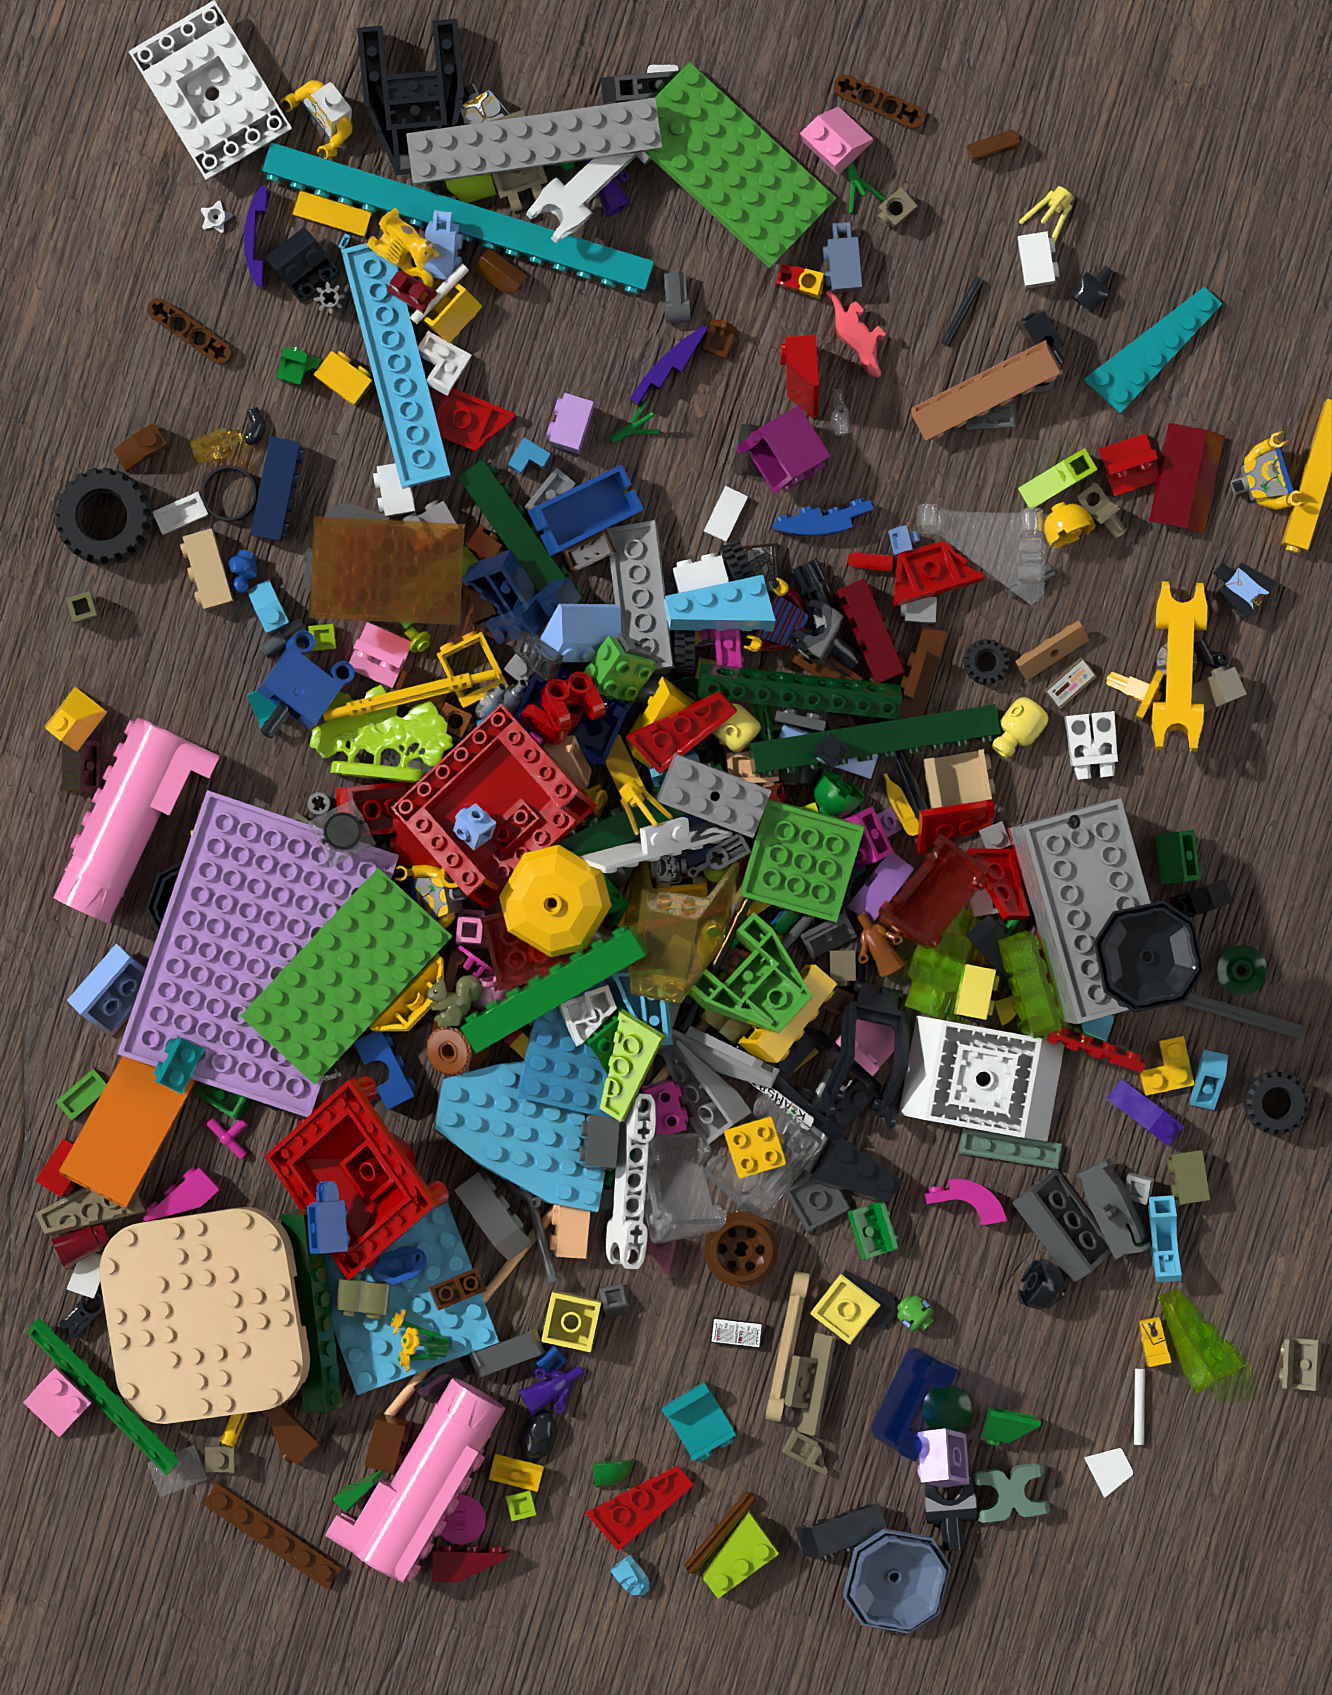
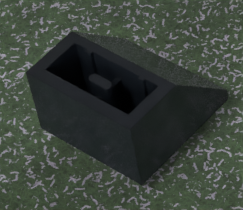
[265,227,340,303]

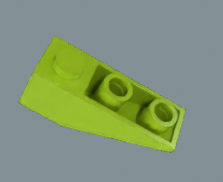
[1018,448,1098,510]

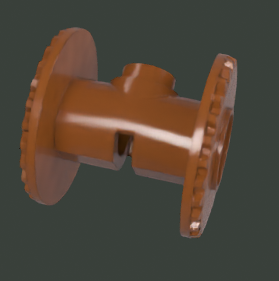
[426,1018,491,1076]

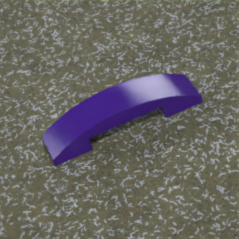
[244,186,269,289]

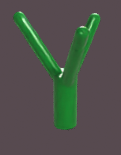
[845,162,887,214]
[609,400,660,444]

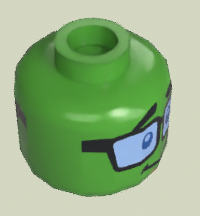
[897,1294,934,1332]

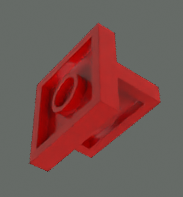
[1098,433,1159,497]

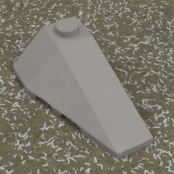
[662,1040,752,1146]

